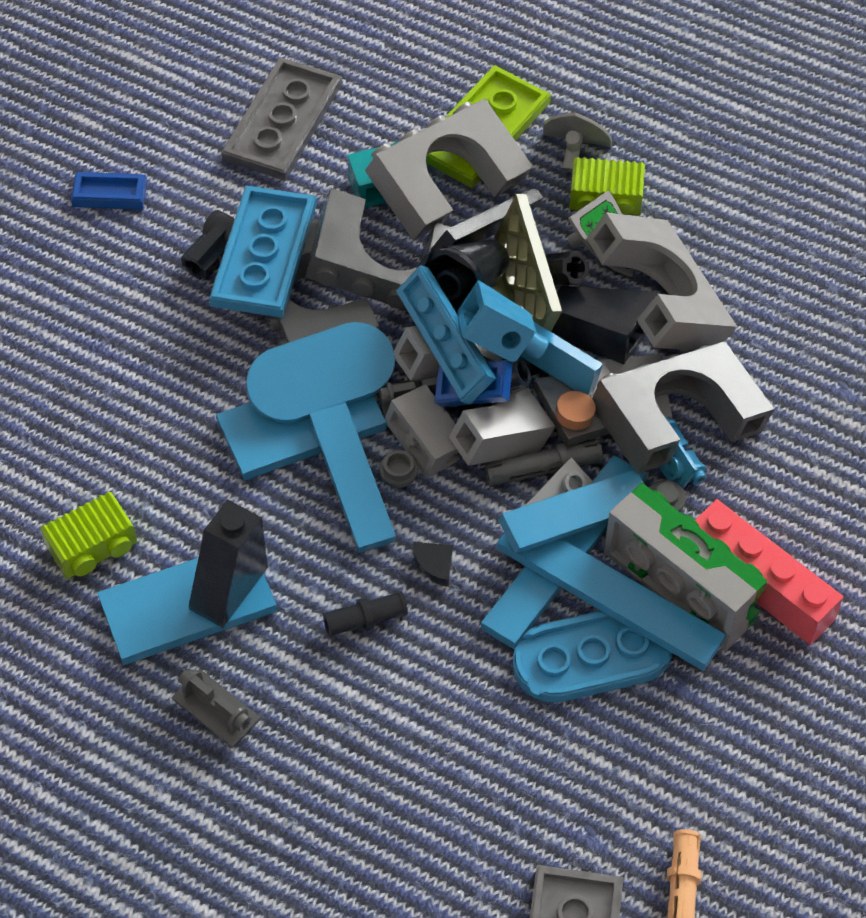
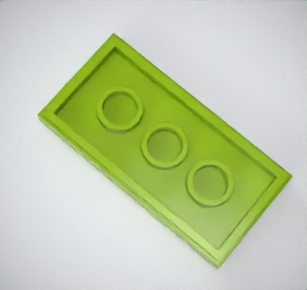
[426,65,551,188]

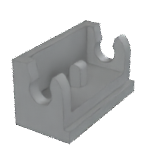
[385,384,460,479]

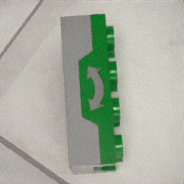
[604,482,768,651]

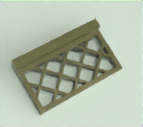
[493,194,562,332]

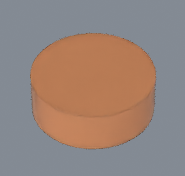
[555,391,596,430]

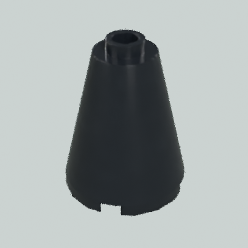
[417,239,509,315]

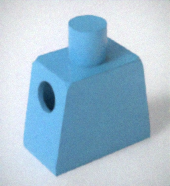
[457,280,549,362]

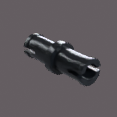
[322,591,408,637]

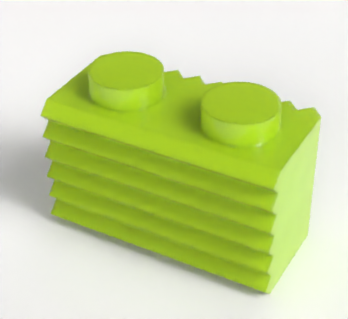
[569,156,645,215]
[40,492,137,579]

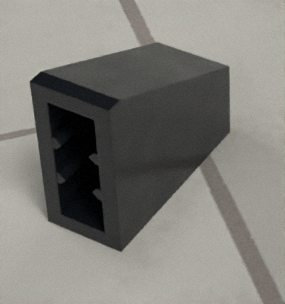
[546,286,658,364]
[189,499,268,628]

